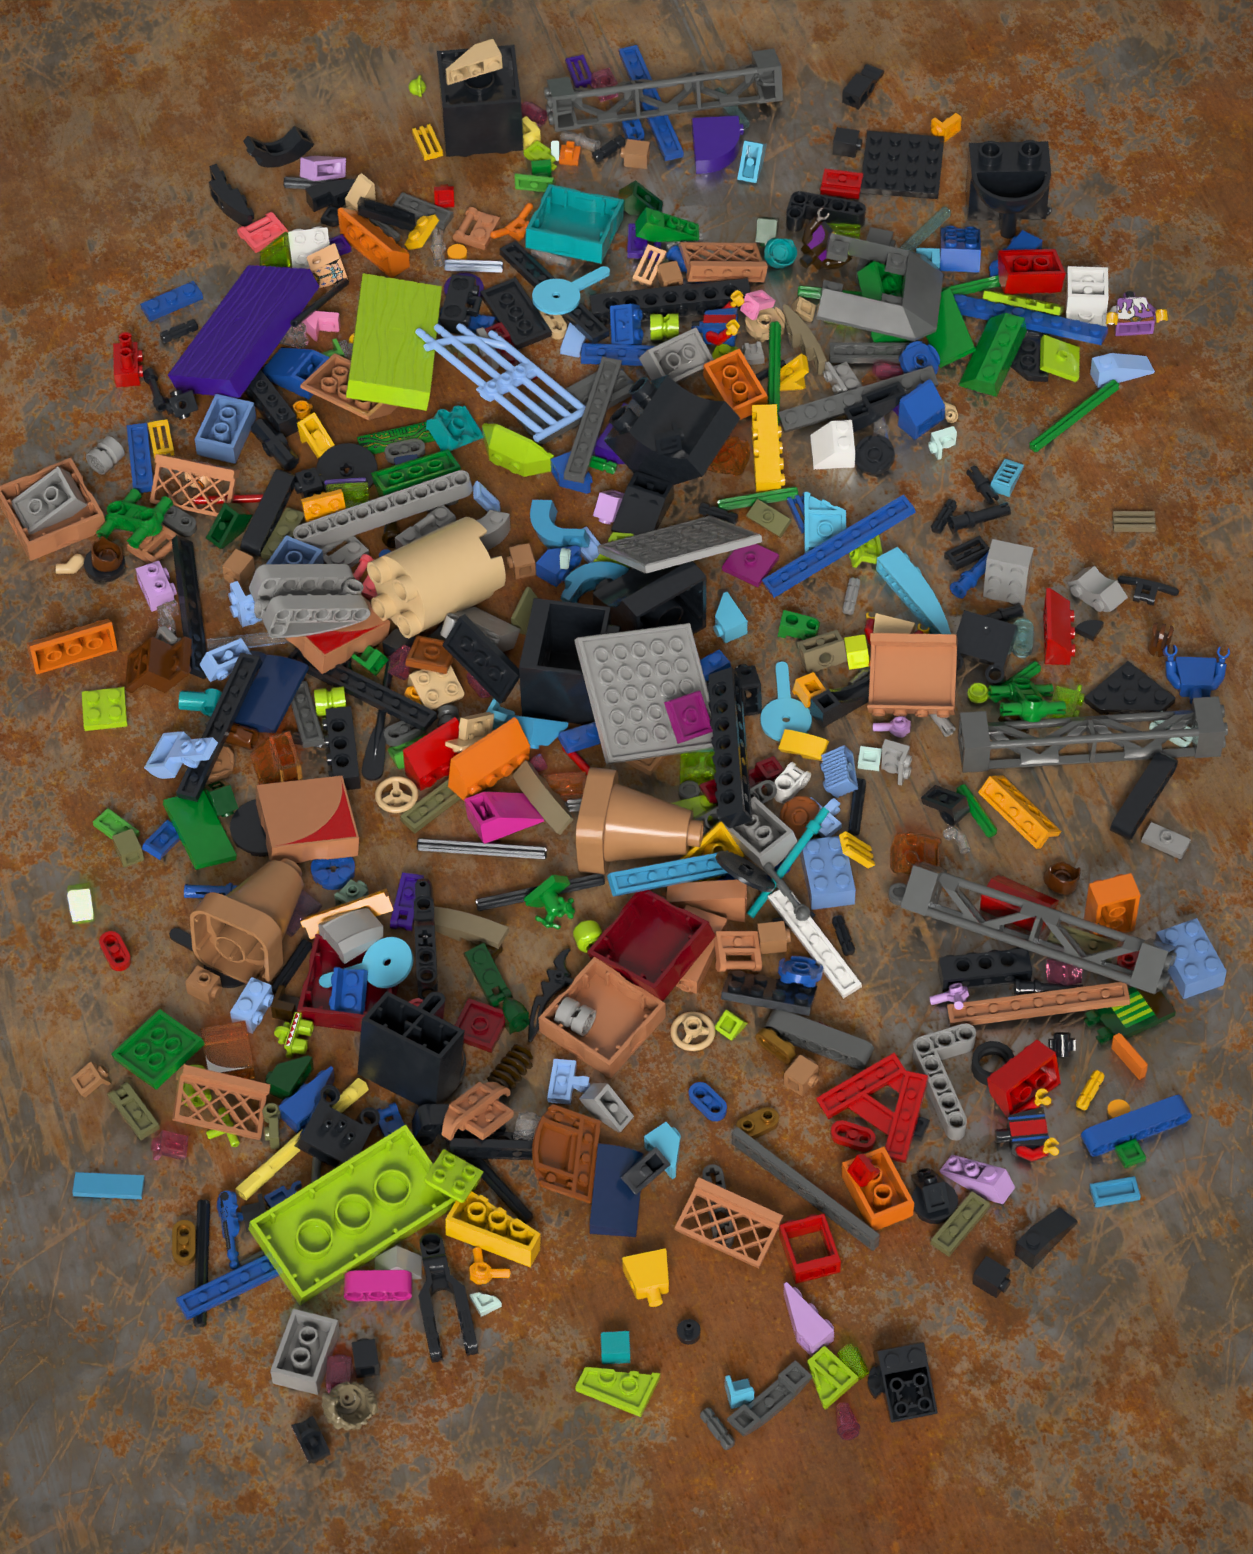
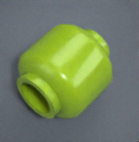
[573,920,603,953]

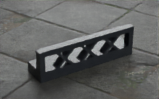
[446,1130,534,1160]

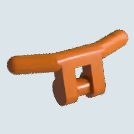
[490,203,533,242]

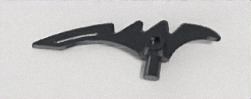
[528,948,574,1042]

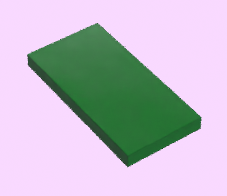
[926,288,977,368]
[163,790,237,870]

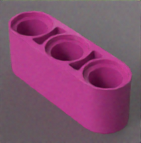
[344,1270,412,1301]

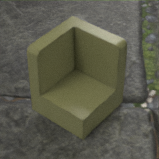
[112,829,144,868]

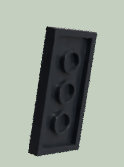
[480,277,552,350]
[442,614,520,704]
[721,970,817,1015]

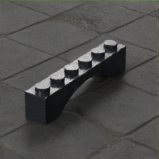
[810,675,870,728]

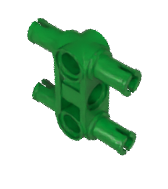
[96,488,173,549]
[988,678,1066,722]

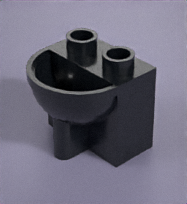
[965,140,1051,239]
[357,991,466,1106]

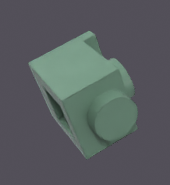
[334,879,369,906]

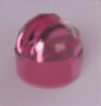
[530,753,548,772]

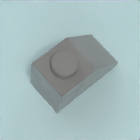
[579,1083,634,1132]

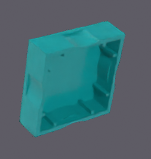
[525,184,624,264]

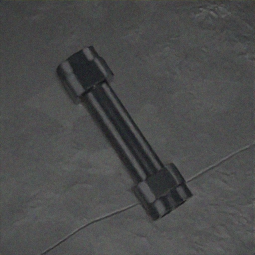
[143,368,167,412]

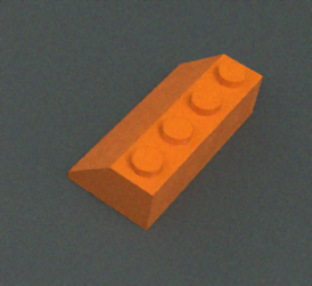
[338,207,410,278]
[27,619,117,675]
[448,717,530,800]

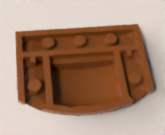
[532,1104,601,1203]

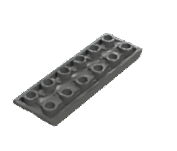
[517,368,634,446]

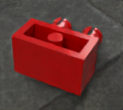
[113,332,144,387]

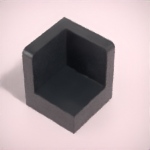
[241,1193,266,1232]

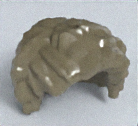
[322,1381,378,1431]

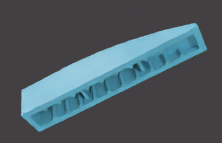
[876,547,951,634]

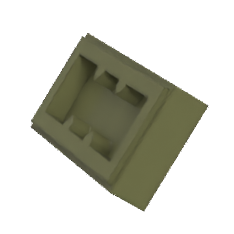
[746,499,792,538]

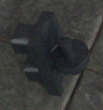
[291,1416,331,1464]

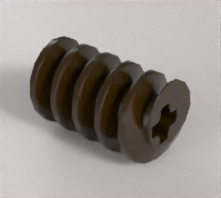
[487,1044,533,1093]

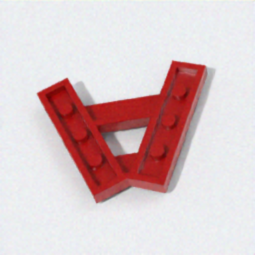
[816,1053,929,1163]

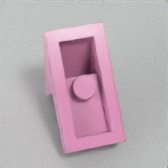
[300,310,341,342]

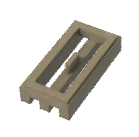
[1112,511,1156,532]

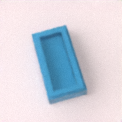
[1089,1176,1141,1208]

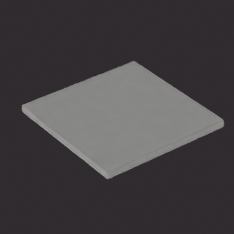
[597,516,762,573]
[574,623,714,765]

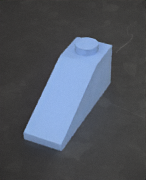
[1090,353,1154,388]

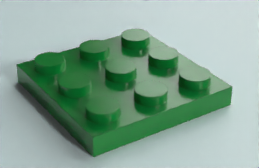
[111,1009,205,1090]

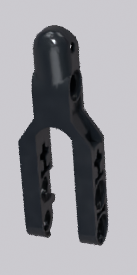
[414,879,438,1000]
[418,1233,479,1363]

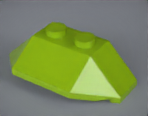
[482,423,554,477]

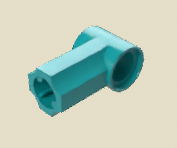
[178,688,222,717]

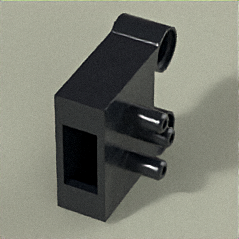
[956,610,1018,686]
[294,1085,380,1168]

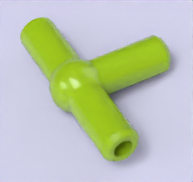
[206,1107,240,1147]

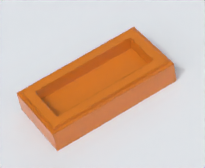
[1111,1033,1148,1080]

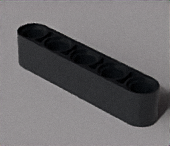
[240,469,296,557]
[1110,751,1178,840]

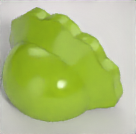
[409,75,426,97]

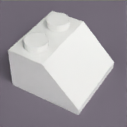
[810,420,855,469]

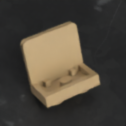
[407,666,464,710]

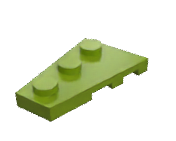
[575,1367,660,1417]

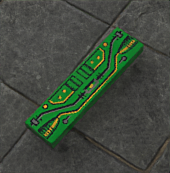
[357,422,435,454]

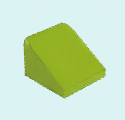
[715,1010,748,1041]

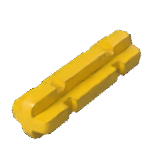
[1076,1070,1104,1111]

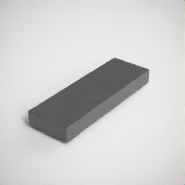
[393,192,454,230]

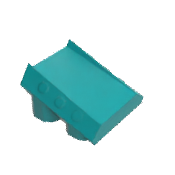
[426,405,483,451]

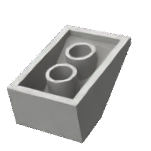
[639,327,714,384]
[11,466,88,535]

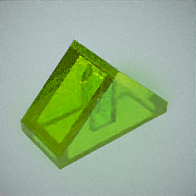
[260,232,291,267]
[67,882,95,924]

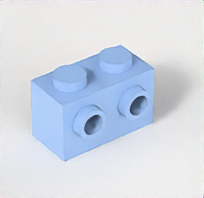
[200,638,252,682]
[230,977,274,1034]

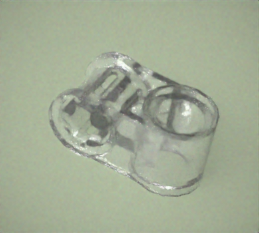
[279,323,309,348]

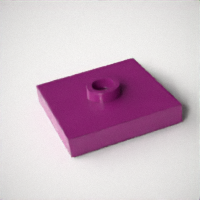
[722,544,779,587]
[664,690,713,744]

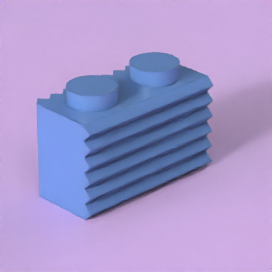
[820,745,858,798]

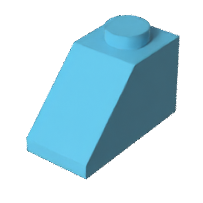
[737,140,767,183]
[713,592,748,643]
[644,1122,681,1180]

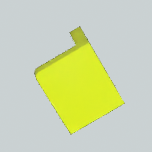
[844,635,870,670]

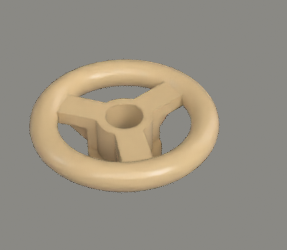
[375,776,418,813]
[670,1012,715,1051]

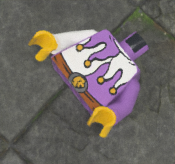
[1105,291,1168,336]

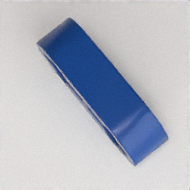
[622,119,645,141]

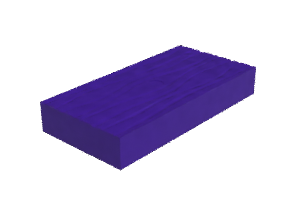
[168,265,320,398]

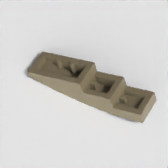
[782,304,827,375]
[512,760,574,835]
[434,906,509,949]

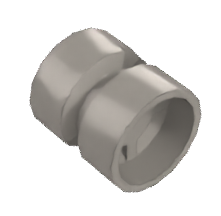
[86,436,125,475]
[554,996,597,1036]

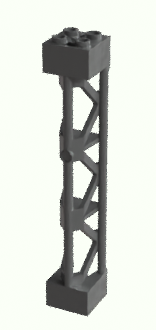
[544,49,783,132]

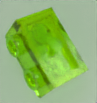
[326,482,370,509]
[1046,684,1085,728]

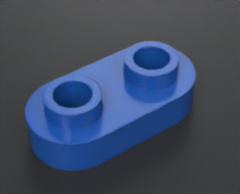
[689,1082,727,1121]

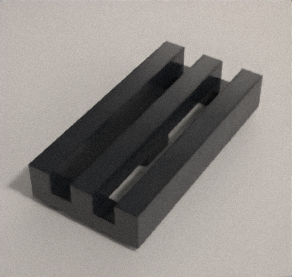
[944,535,990,571]

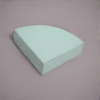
[551,141,559,161]
[560,548,571,569]
[470,1292,502,1317]

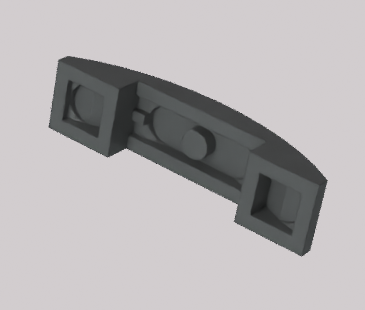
[727,1360,812,1437]

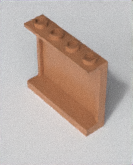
[867,633,958,718]

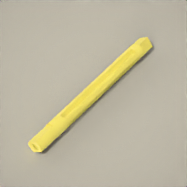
[235,1078,369,1200]

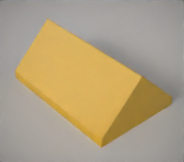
[679,821,745,882]

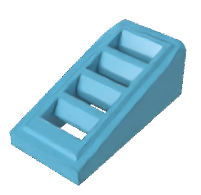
[991,459,1024,497]

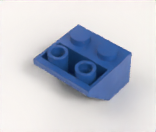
[898,379,945,440]

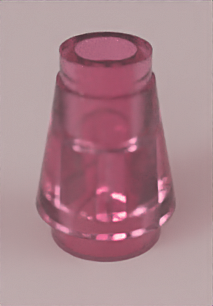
[872,361,903,381]
[836,1403,860,1440]

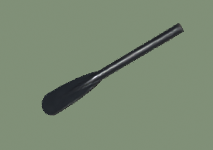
[362,656,395,781]

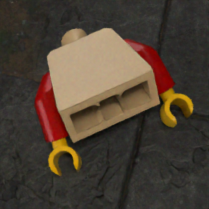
[864,612,930,645]

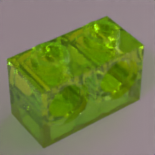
[680,751,716,785]

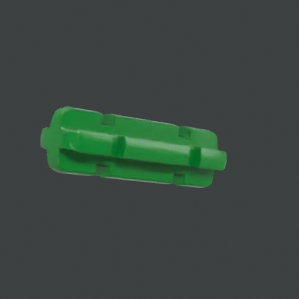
[589,455,617,474]

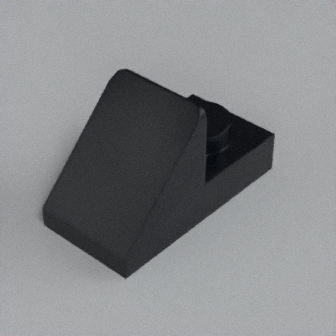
[620,1147,671,1195]

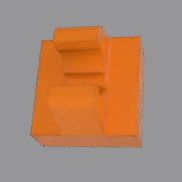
[559,141,581,166]

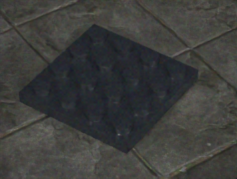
[860,131,944,199]

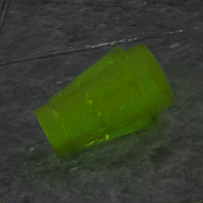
[837,1343,869,1380]

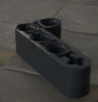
[786,191,866,232]
[411,1104,506,1146]

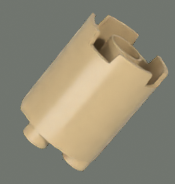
[367,517,506,638]

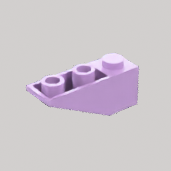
[939,1154,1015,1204]
[784,1282,834,1357]

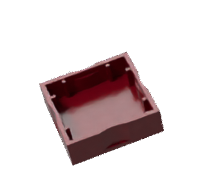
[587,890,715,1001]
[297,934,399,1032]

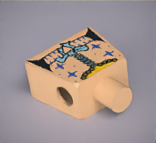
[306,243,349,288]

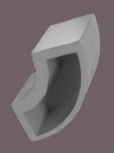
[476,510,510,550]
[1067,566,1128,612]

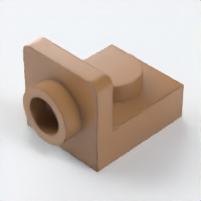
[71,1062,112,1098]

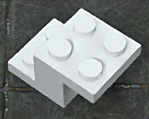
[1065,266,1109,327]

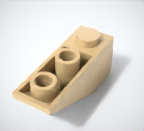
[446,39,502,85]

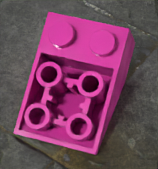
[464,792,544,844]

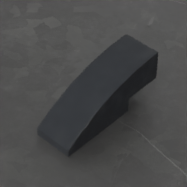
[305,179,356,212]
[844,381,906,433]

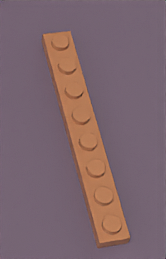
[947,982,1130,1027]

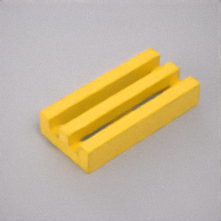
[412,124,443,161]
[148,419,175,459]
[839,831,875,869]

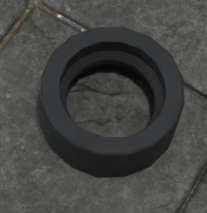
[971,1041,1014,1086]

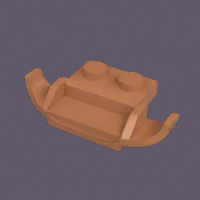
[442,1082,514,1140]

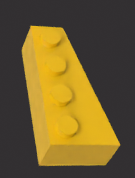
[752,404,785,493]
[446,1191,541,1267]

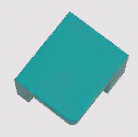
[601,1331,630,1364]

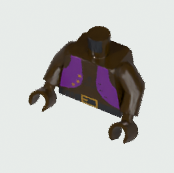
[799,207,853,270]

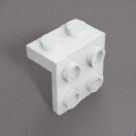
[288,227,330,269]

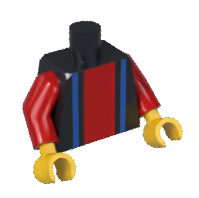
[995,1088,1059,1161]

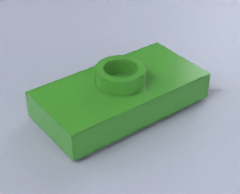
[93,808,140,840]

